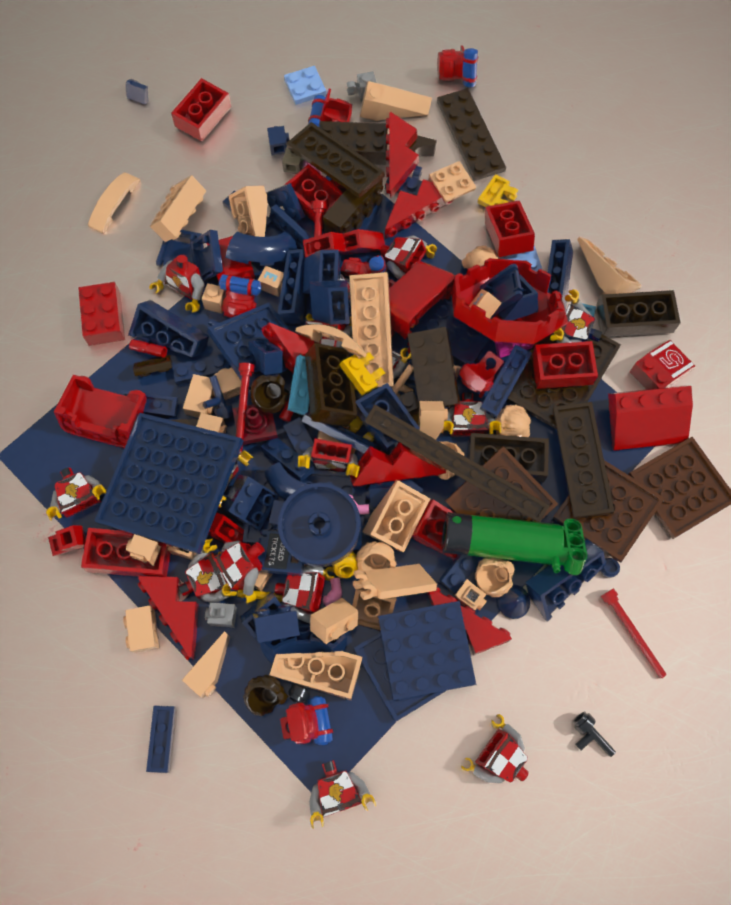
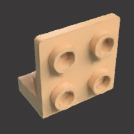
[428,161,476,202]

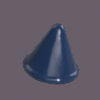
[497,585,530,619]

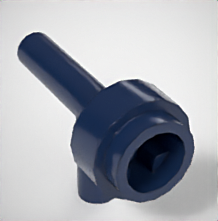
[203,375,233,419]

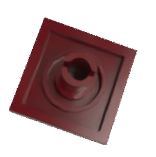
[232,404,278,445]

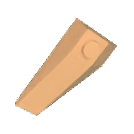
[229,185,268,262]
[577,237,642,294]
[270,651,362,700]

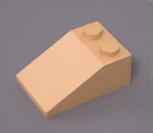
[363,480,430,552]

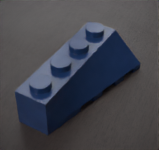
[128,300,210,357]
[525,539,606,622]

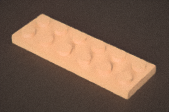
[350,272,394,390]

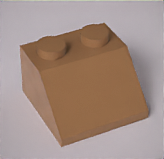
[352,579,397,630]

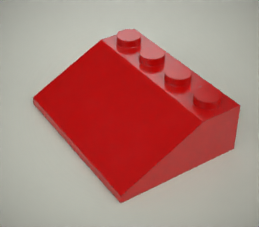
[608,386,693,450]

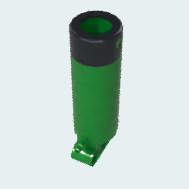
[442,512,587,575]

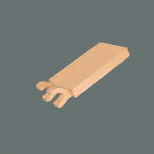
[353,564,437,600]

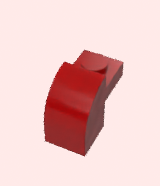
[48,525,86,556]

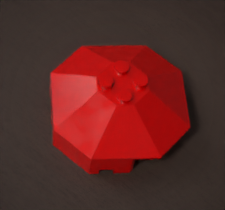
[452,258,568,344]

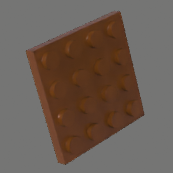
[628,437,731,539]
[445,446,558,522]
[553,460,665,563]

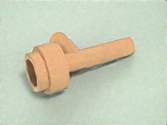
[392,364,414,397]

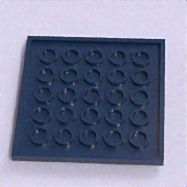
[94,413,244,554]

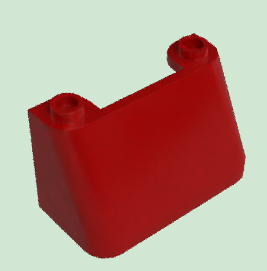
[389,261,455,339]
[54,375,147,448]

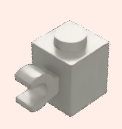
[347,71,377,101]
[205,602,237,628]

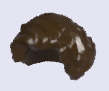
[250,374,288,414]
[243,675,288,717]

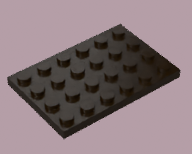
[506,328,621,429]

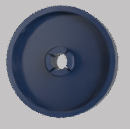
[278,483,361,567]

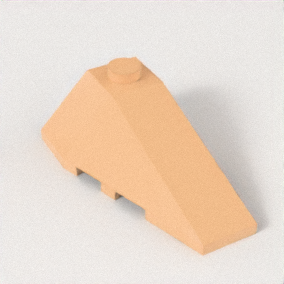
[360,81,432,121]

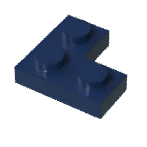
[266,183,306,221]

